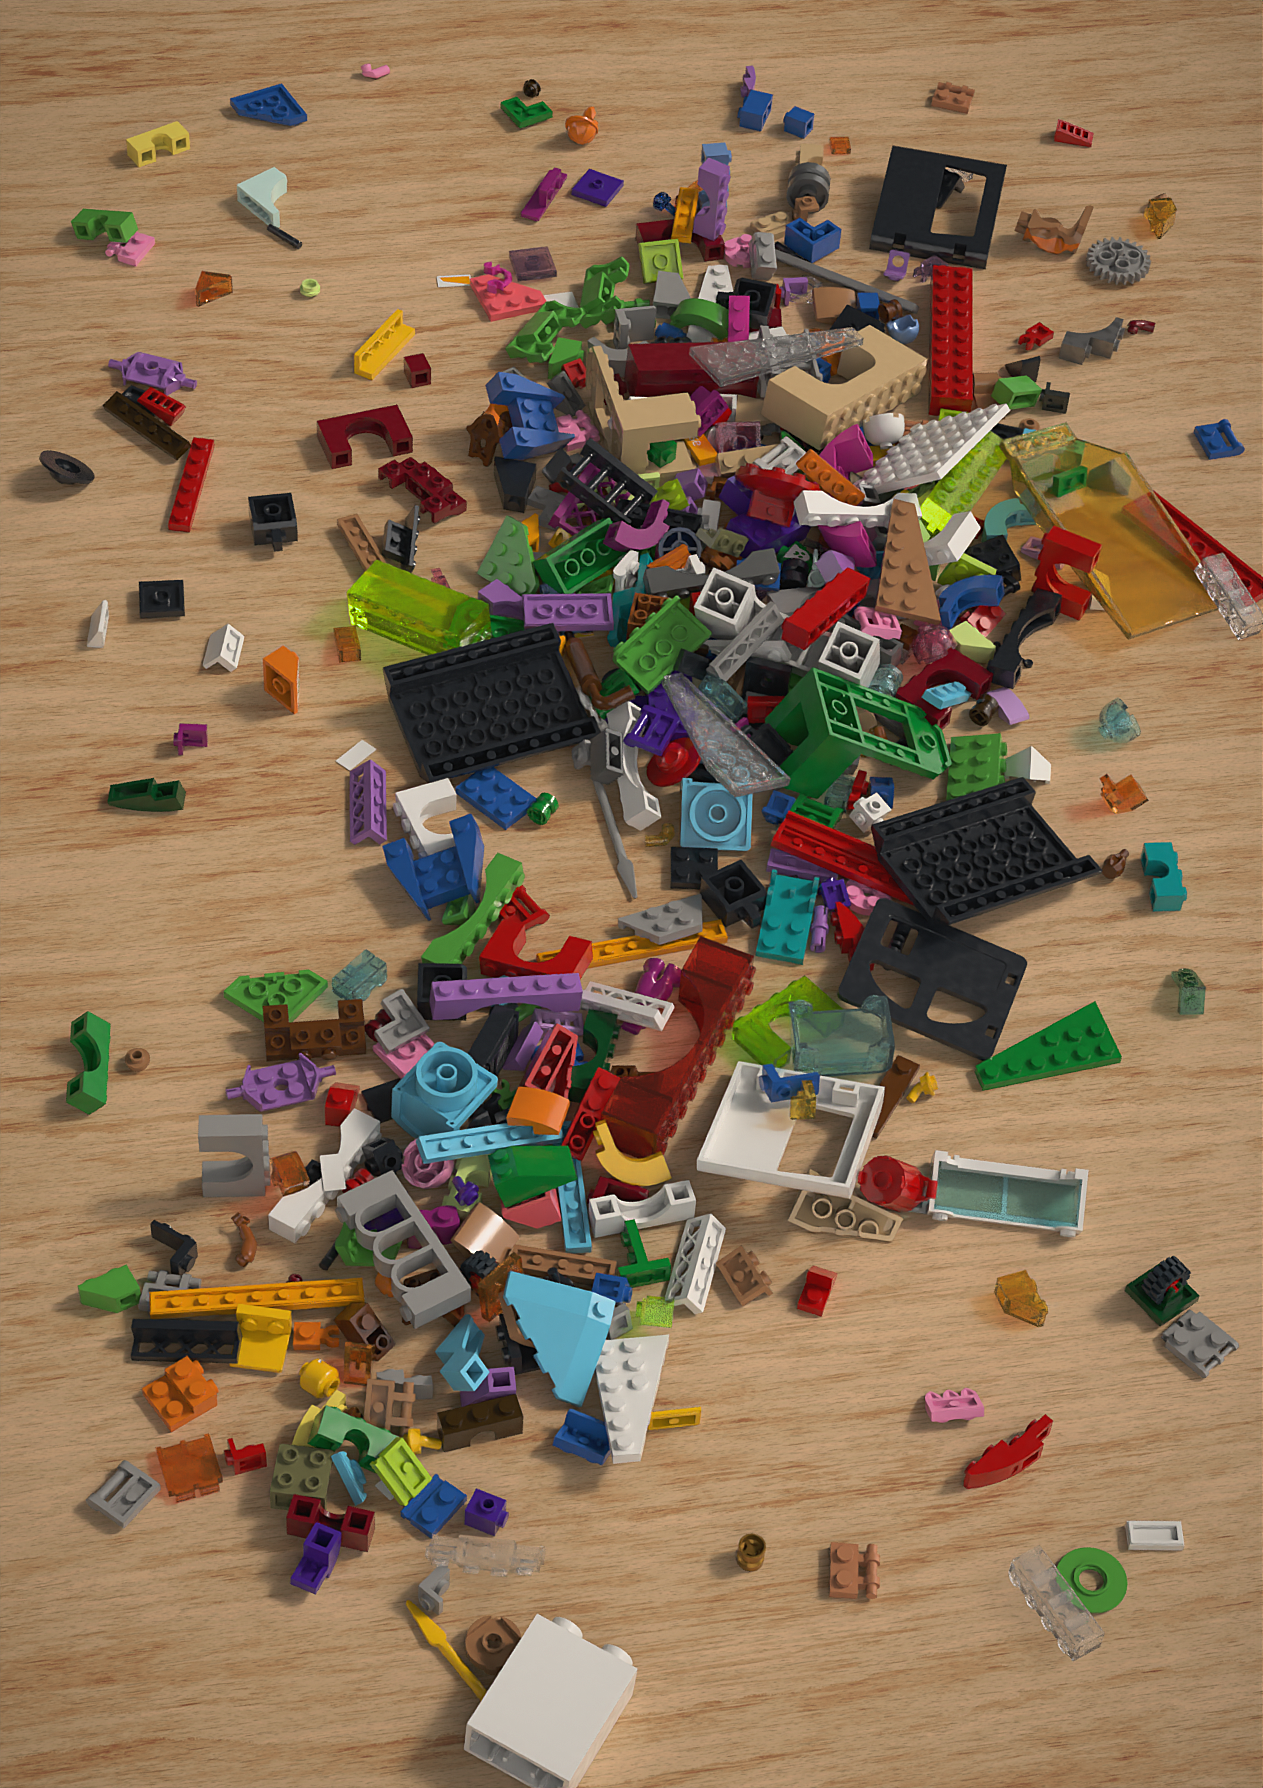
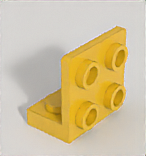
[229,1304,292,1373]

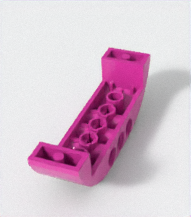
[815,424,877,568]

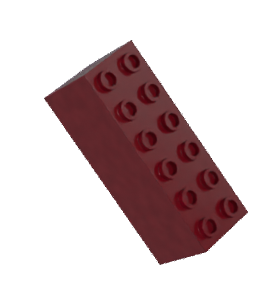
[624,341,760,398]

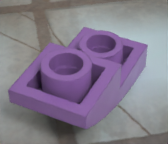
[740,65,756,98]

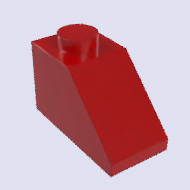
[325,1082,360,1127]

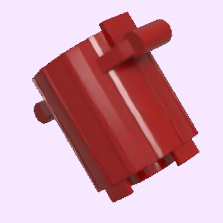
[858,1155,938,1212]

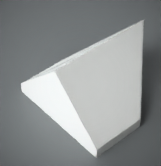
[1004,746,1051,784]

